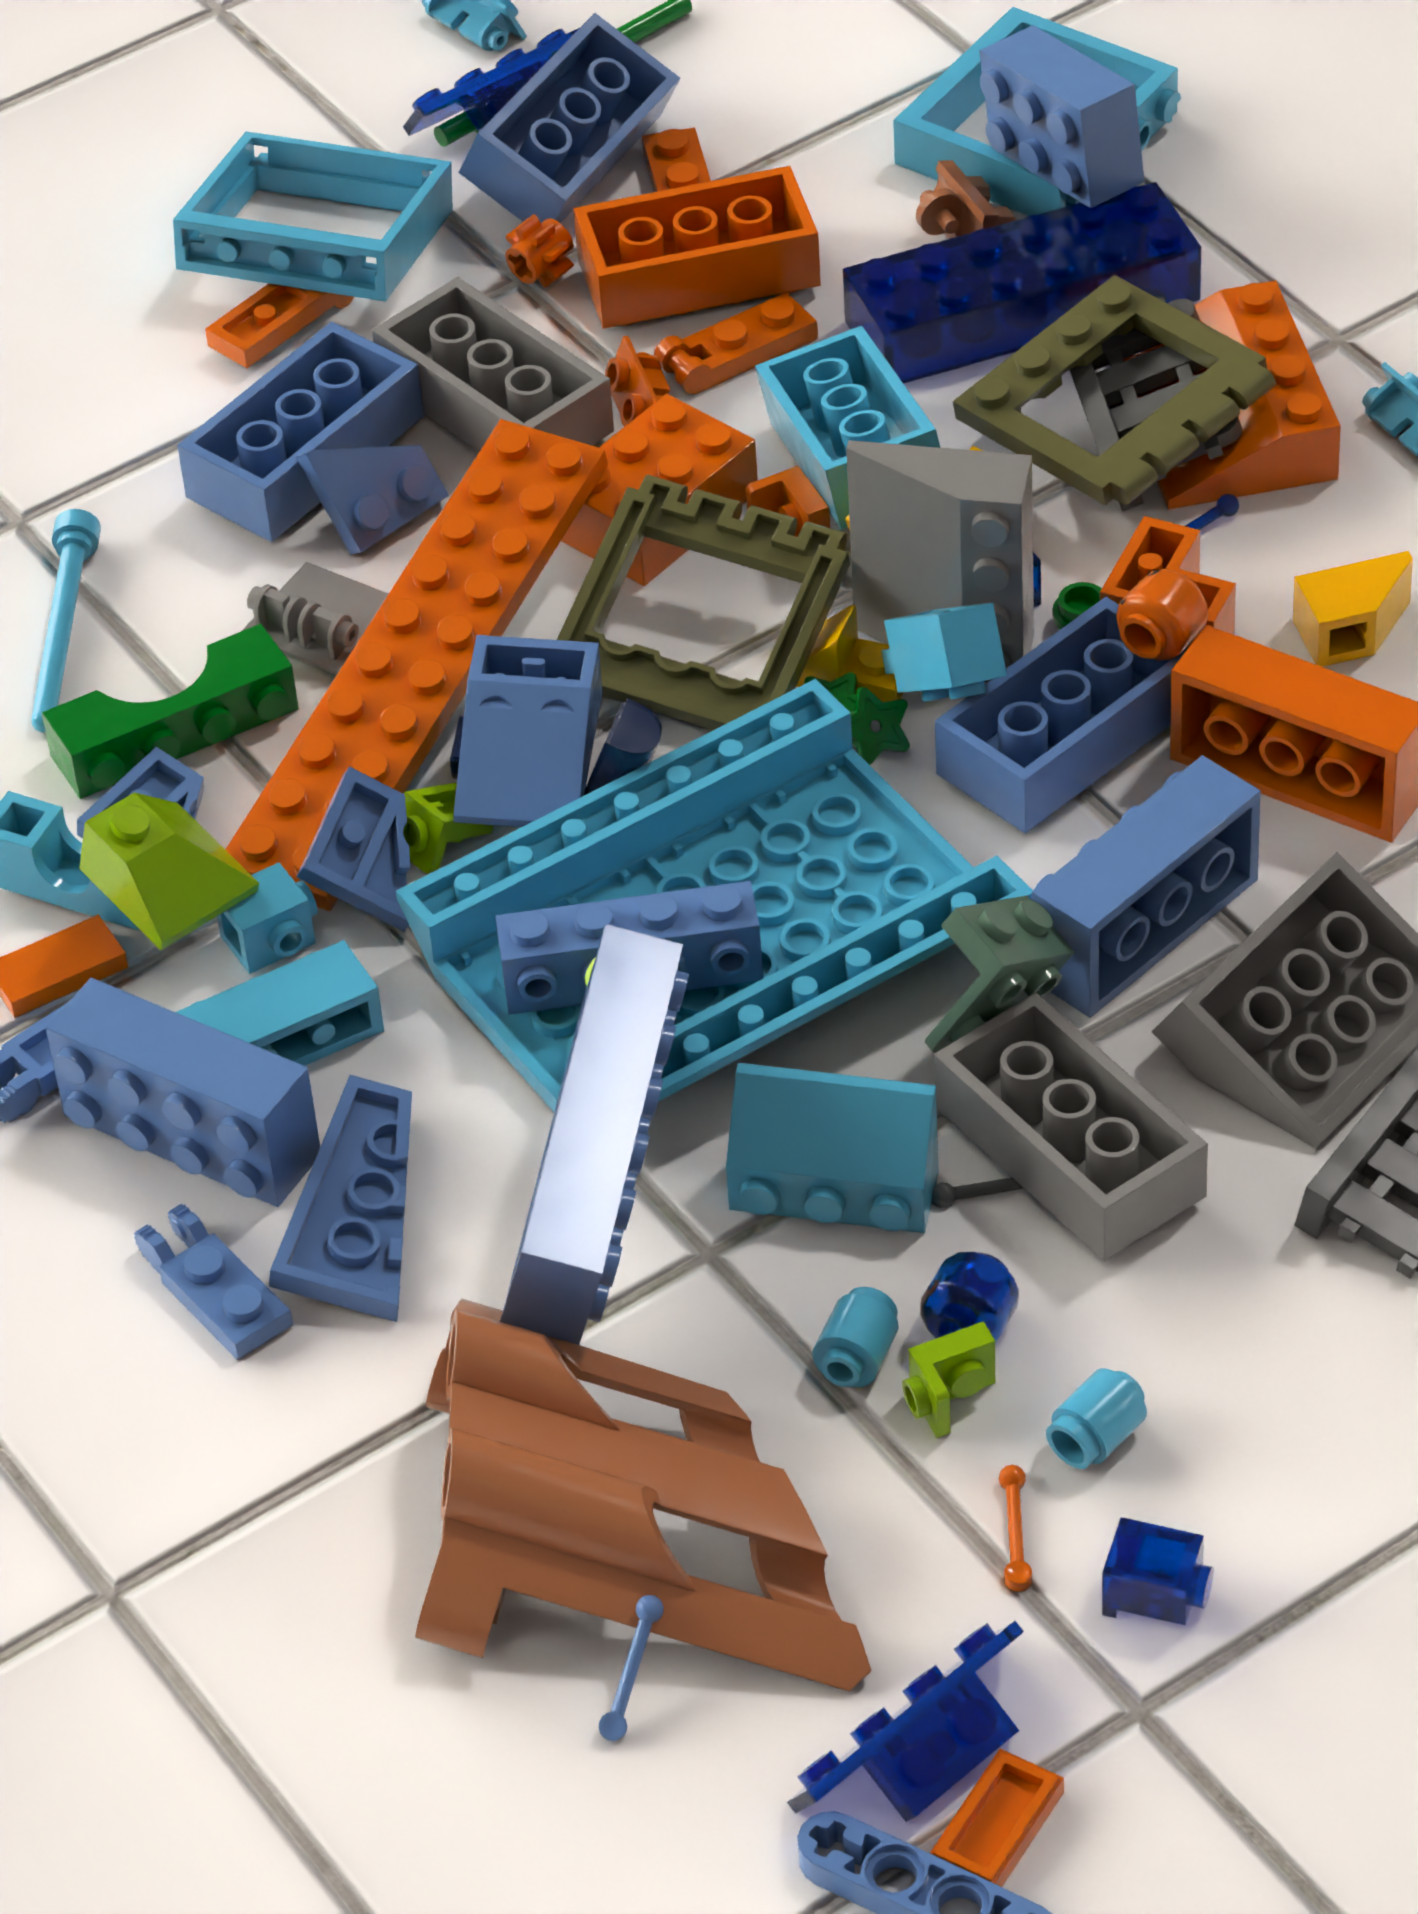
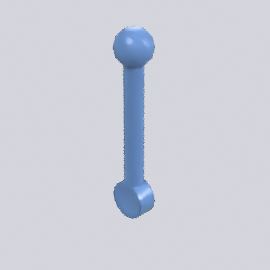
[598,1595,664,1742]

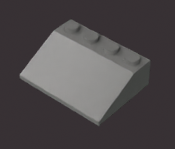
[846,440,1034,682]
[1151,852,1418,1149]

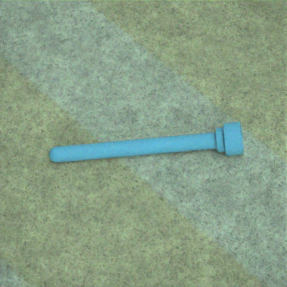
[31,509,101,732]

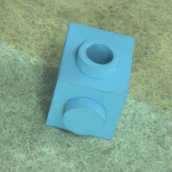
[217,862,318,974]

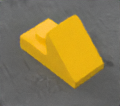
[796,605,904,702]

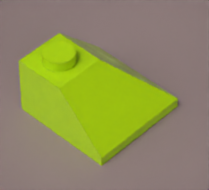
[79,792,259,950]

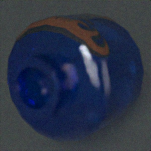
[920,1252,1019,1344]

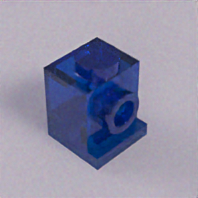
[1102,1517,1214,1625]

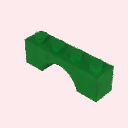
[42,623,299,799]

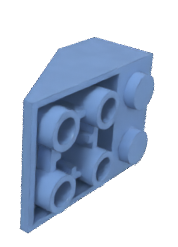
[453,635,603,827]

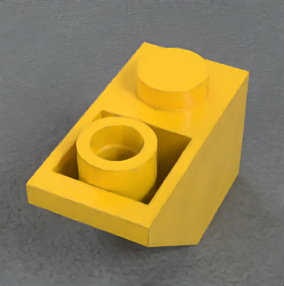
[1293,551,1413,667]

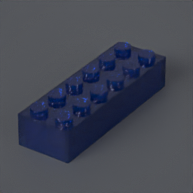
[843,182,1201,384]

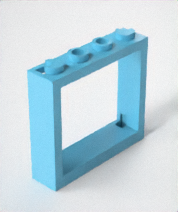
[893,7,1181,229]
[173,131,453,302]

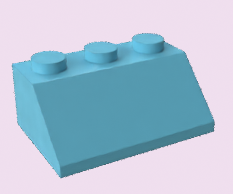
[726,1062,939,1233]

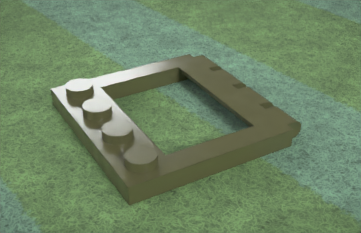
[952,275,1276,505]
[557,474,851,730]

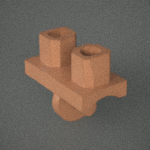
[916,160,1016,263]

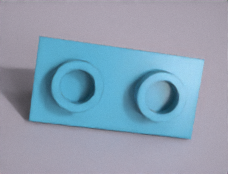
[422,0,527,51]
[1362,362,1418,457]

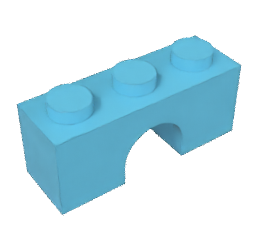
[0,791,141,931]

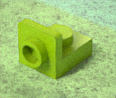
[403,782,494,873]
[902,1321,996,1438]

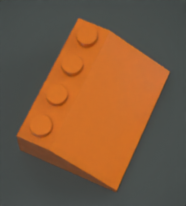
[1124,280,1341,510]

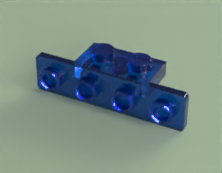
[403,28,579,136]
[787,1620,1024,1822]

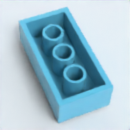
[755,326,941,530]

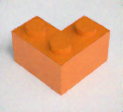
[1100,516,1236,648]

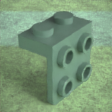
[925,896,1075,1053]

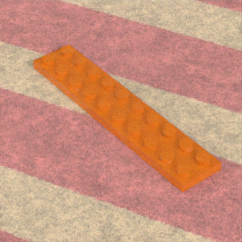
[225,419,608,912]

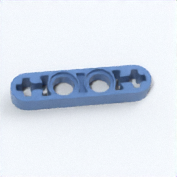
[797,1811,1052,1914]

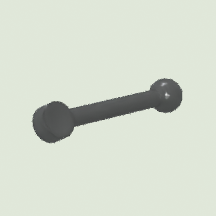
[932,1177,1024,1208]

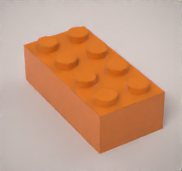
[573,166,821,329]
[1170,625,1418,843]

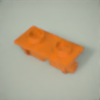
[605,336,670,427]

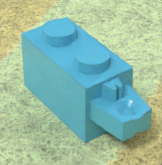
[881,602,1007,701]

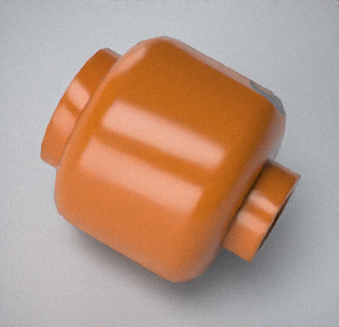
[1116,569,1208,661]

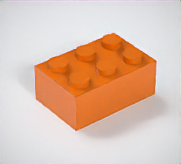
[561,393,758,586]

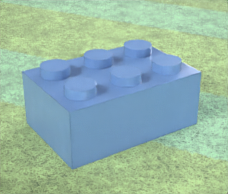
[979,25,1145,208]

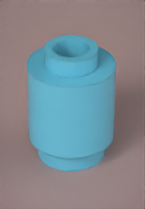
[812,1287,899,1388]
[1046,1368,1147,1469]

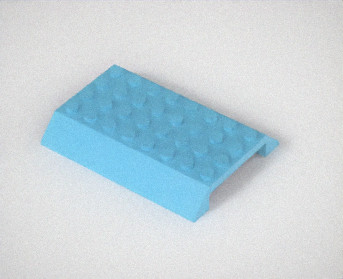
[396,679,1033,1112]

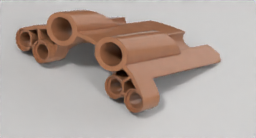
[415,1299,872,1692]

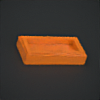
[0,914,129,1018]
[930,1749,1064,1887]

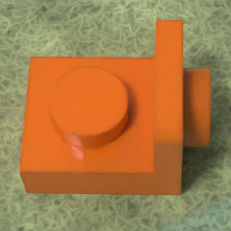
[745,466,831,537]

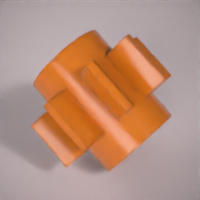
[505,214,574,288]

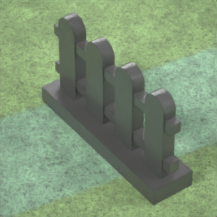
[1069,297,1242,512]
[1294,1048,1418,1279]

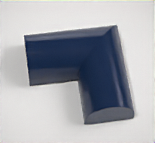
[584,698,662,795]

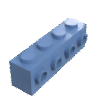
[495,881,764,1015]

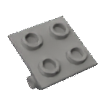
[242,562,389,675]

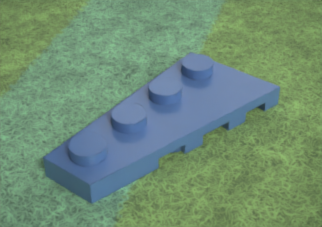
[269,1075,412,1322]

